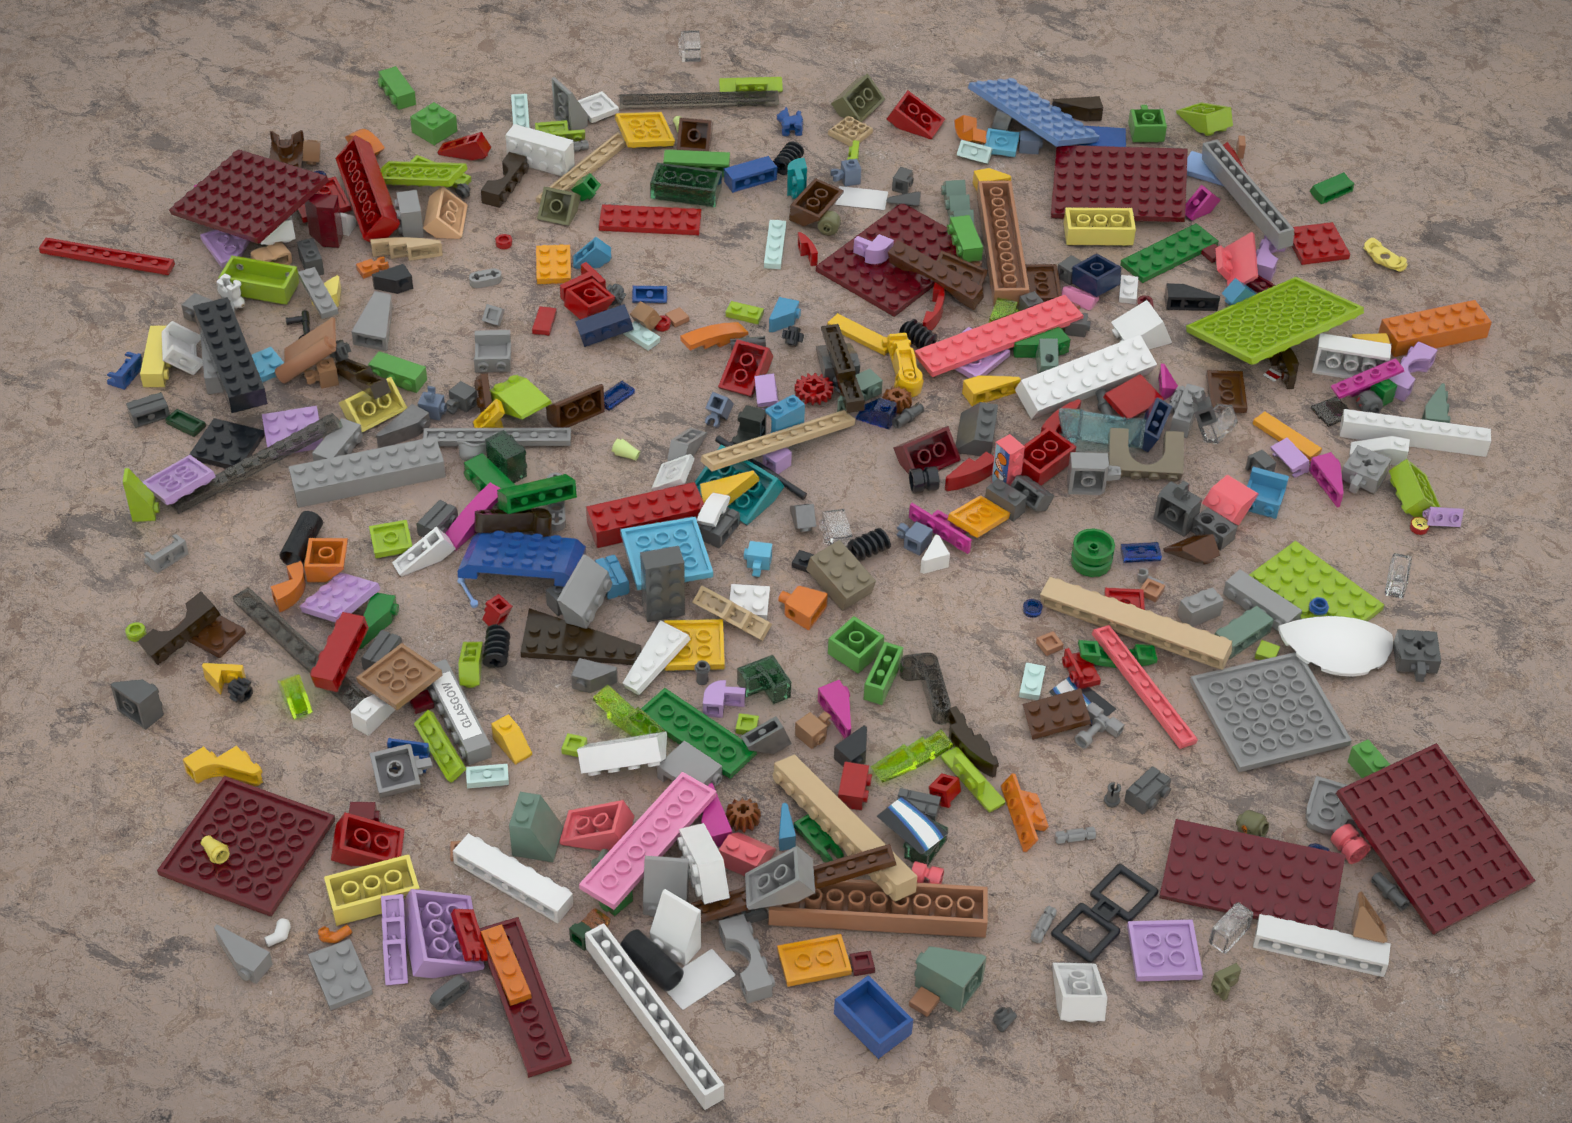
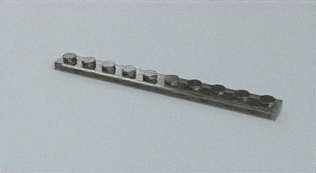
[619,90,779,110]
[171,413,343,514]
[233,587,368,711]

